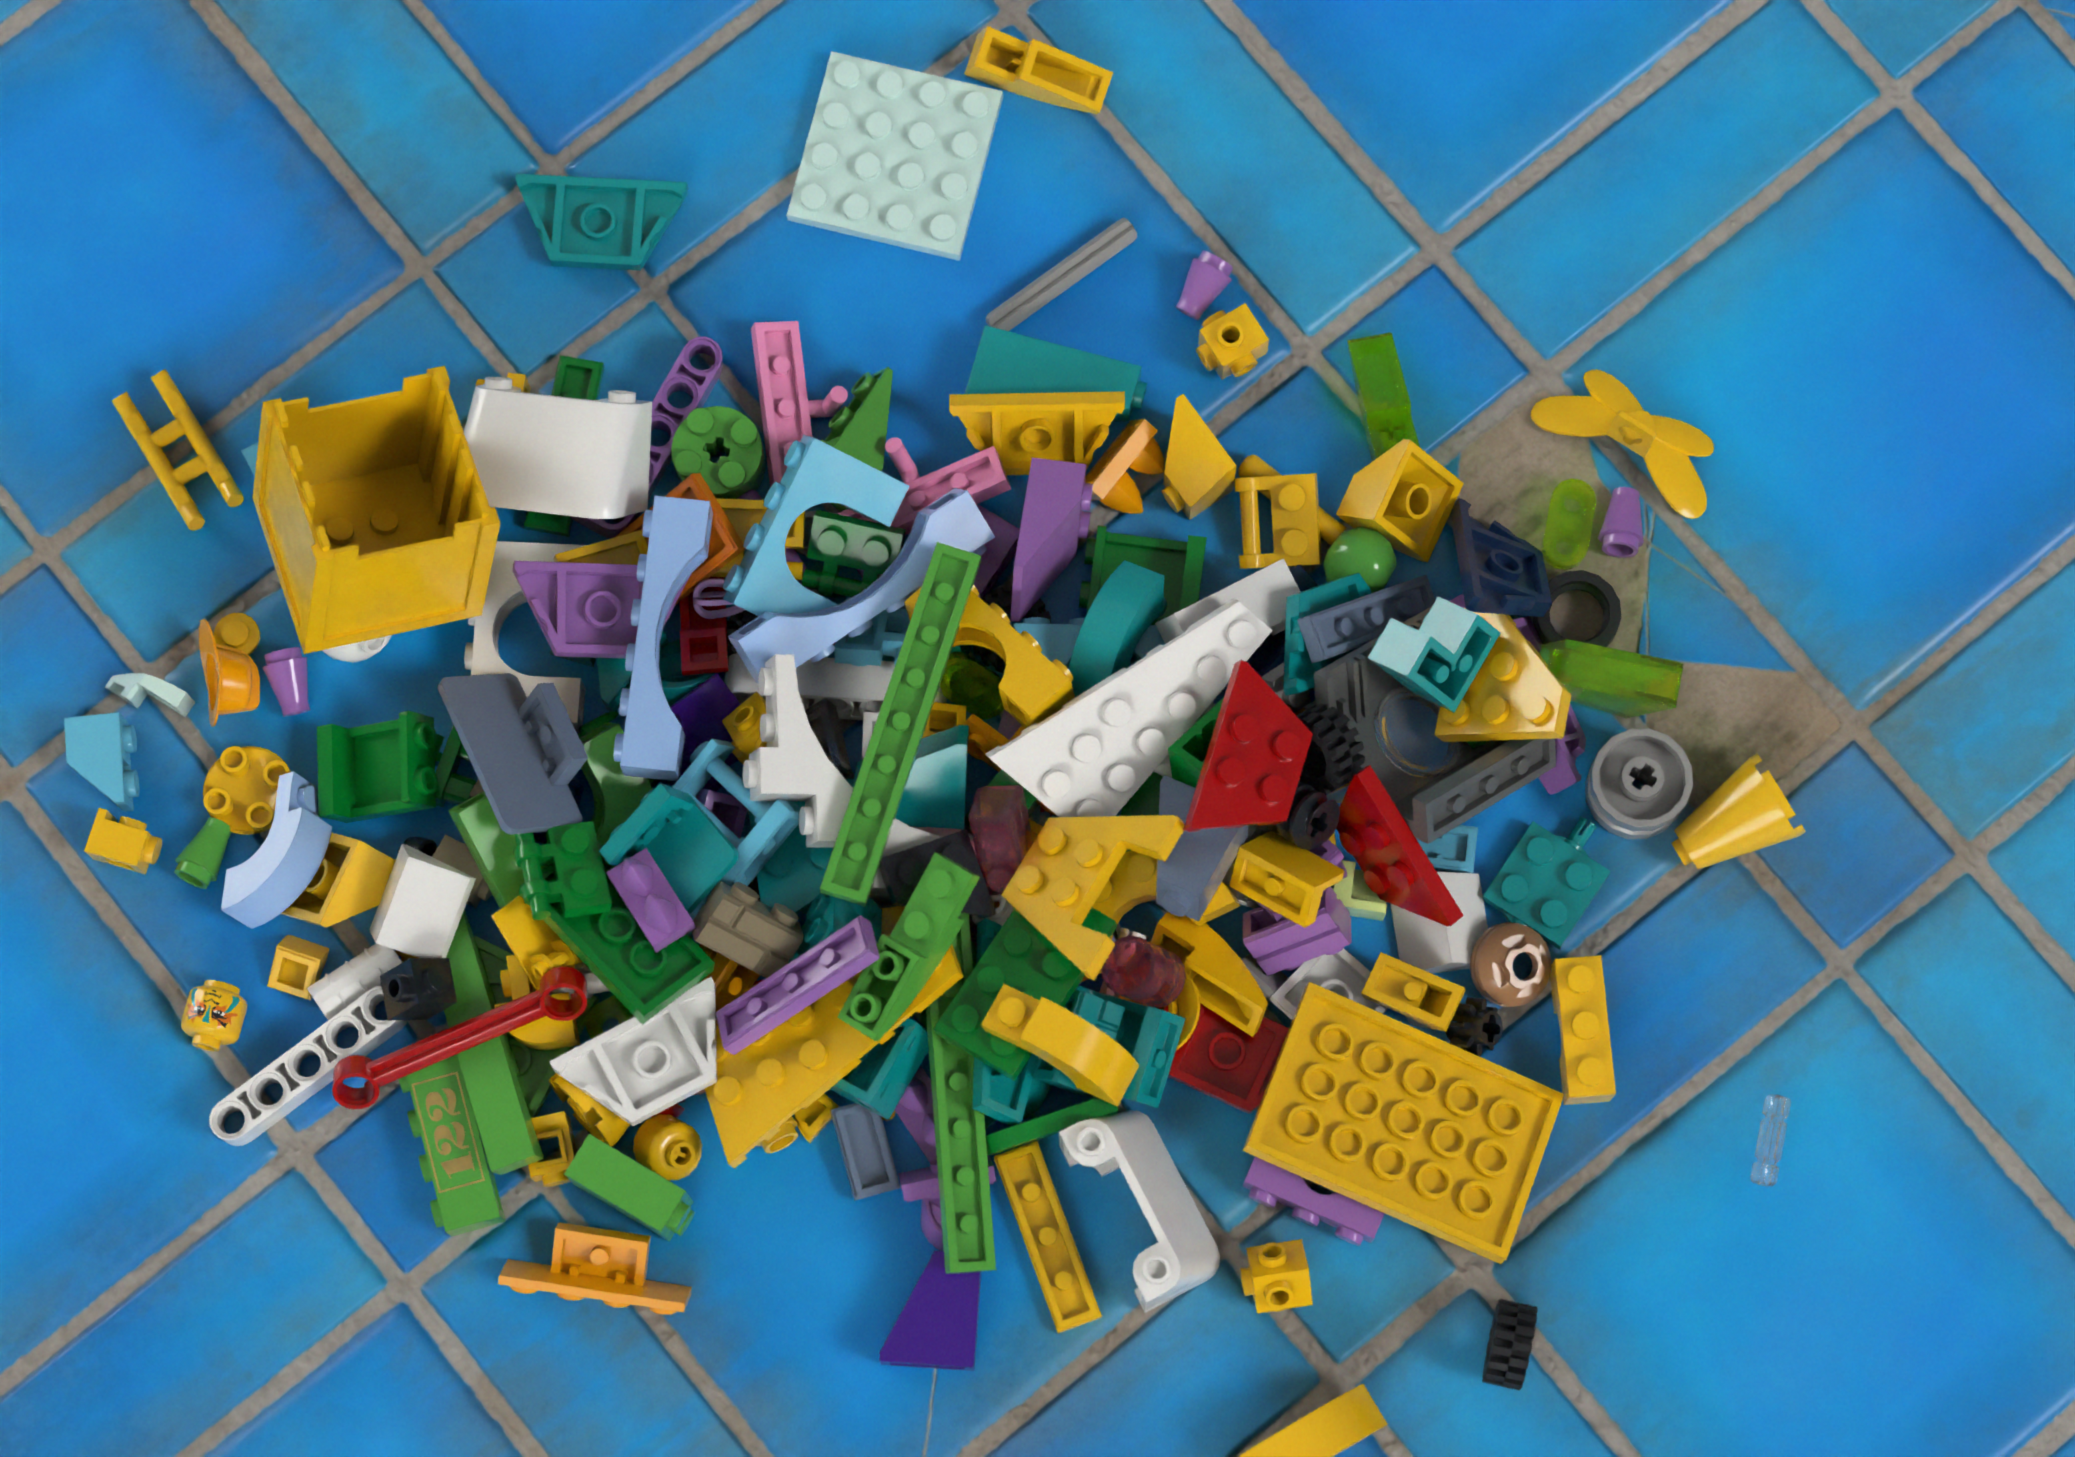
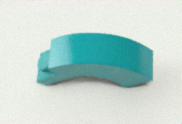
[1069,560,1164,697]

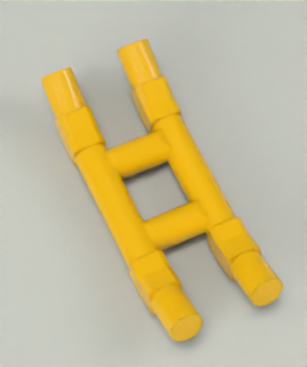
[111,368,244,531]

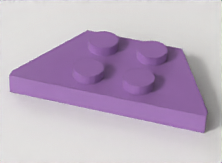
[513,561,692,658]

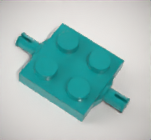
[1482,817,1611,950]

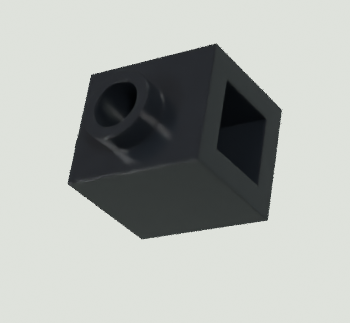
[380,958,457,1021]

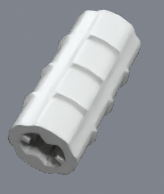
[307,944,402,1020]

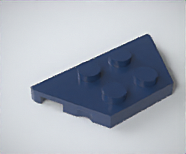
[1451,498,1552,617]

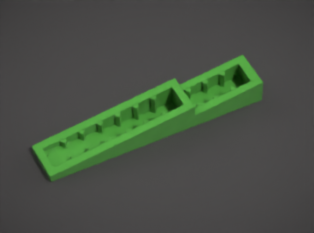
[444,909,544,1175]

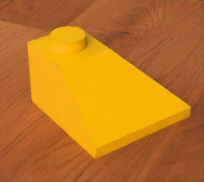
[1162,394,1236,520]
[1336,439,1464,562]
[281,832,396,928]

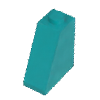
[846,725,969,829]

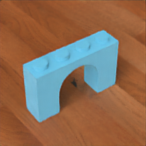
[723,435,910,616]

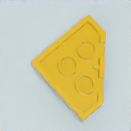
[1434,608,1571,742]

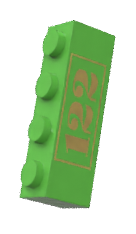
[399,1054,506,1237]

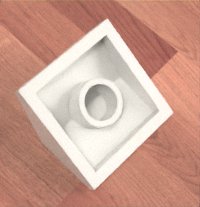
[1269,948,1388,1020]

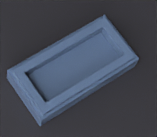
[830,1103,900,1200]

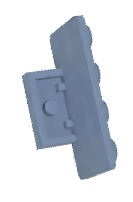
[437,673,588,834]

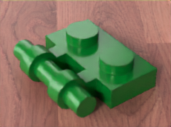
[802,510,906,598]
[513,821,612,920]

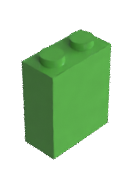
[564,1134,695,1242]

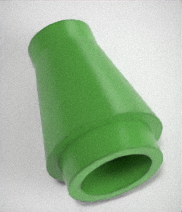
[174,817,232,889]

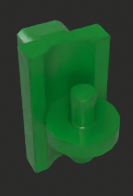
[435,725,476,807]

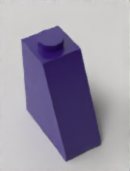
[879,1251,982,1371]

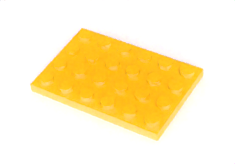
[1242,982,1565,1264]

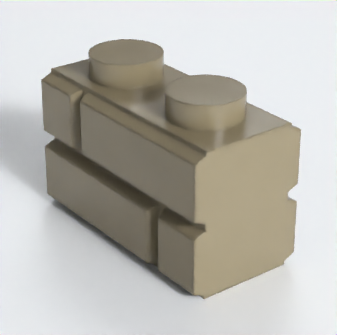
[692,881,804,978]

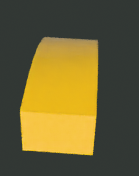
[964,26,1113,114]
[1148,912,1268,1037]

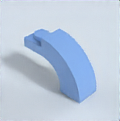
[221,771,332,929]

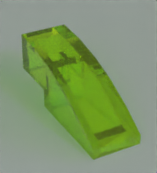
[1347,332,1420,461]

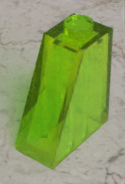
[1539,639,1684,718]

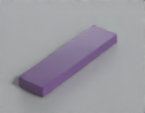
[715,915,880,1055]

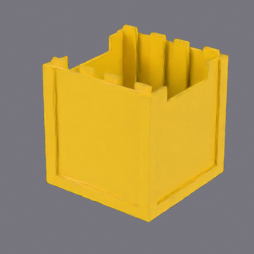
[252,366,500,654]

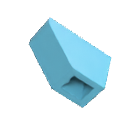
[64,712,140,812]

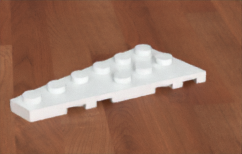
[985,598,1273,817]

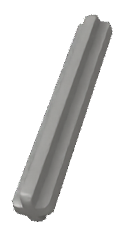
[986,218,1137,331]

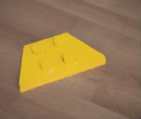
[949,391,1125,475]

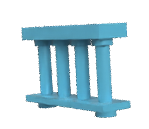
[672,739,801,946]

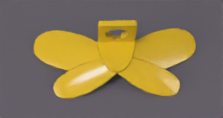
[1531,369,1714,519]

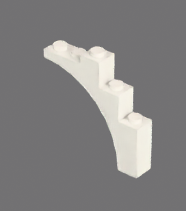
[743,654,982,894]

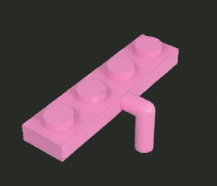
[751,321,848,487]
[837,437,1011,535]

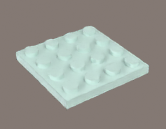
[787,51,1003,261]

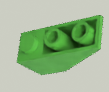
[820,367,893,512]

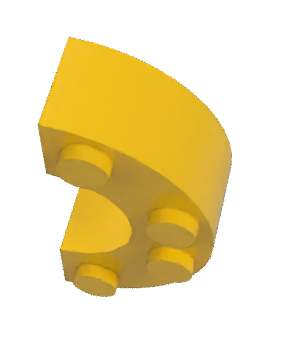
[1080,850,1240,983]

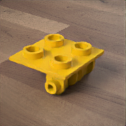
[491,895,582,991]

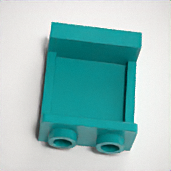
[1075,985,1186,1108]

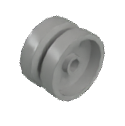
[1585,728,1693,839]

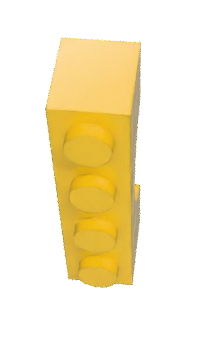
[904,584,1075,728]

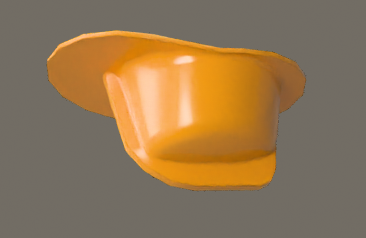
[199,618,260,727]

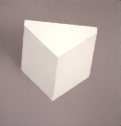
[369,844,476,958]
[1390,872,1488,974]

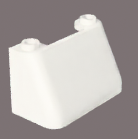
[464,377,652,519]
[1059,1110,1220,1313]

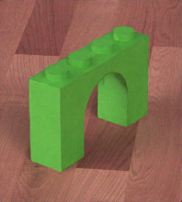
[448,722,653,908]

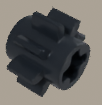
[1445,997,1503,1057]

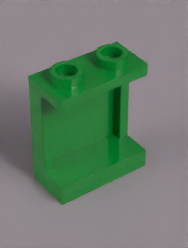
[1079,525,1207,625]
[317,710,438,823]

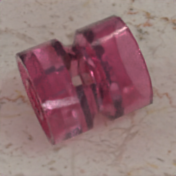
[1101,935,1186,1008]

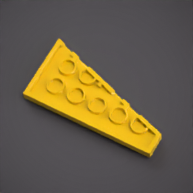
[705,944,964,1169]

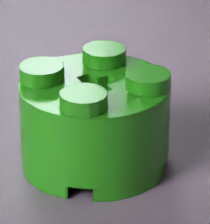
[671,406,766,499]

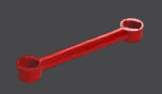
[332,966,587,1109]

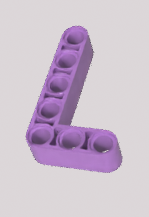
[570,336,722,539]

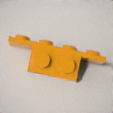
[498,1222,692,1315]

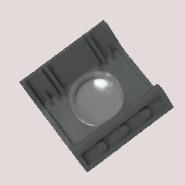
[1303,606,1556,844]

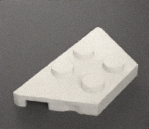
[549,977,717,1126]

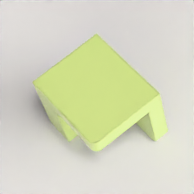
[1332,860,1387,921]

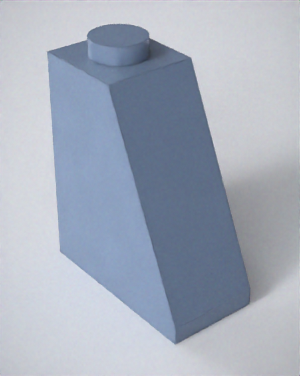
[1156,775,1248,921]

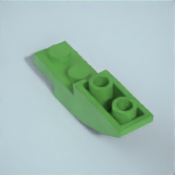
[838,852,980,1041]

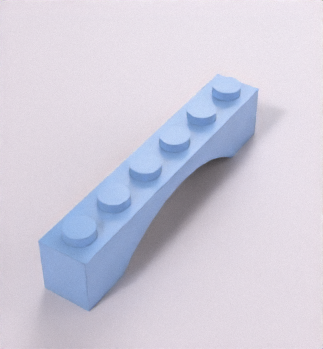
[727,488,995,683]
[614,496,713,781]

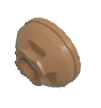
[1470,922,1551,1007]

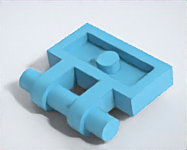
[835,596,910,666]

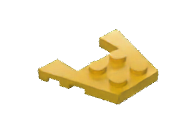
[1002,815,1185,980]

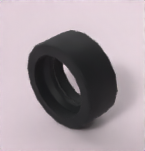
[1532,570,1622,661]

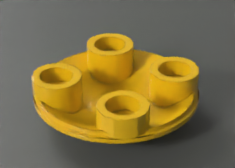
[203,746,291,835]

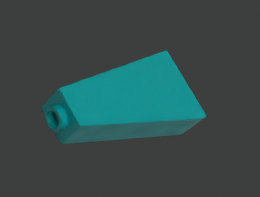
[965,325,1147,421]

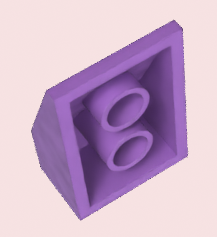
[1010,457,1093,622]

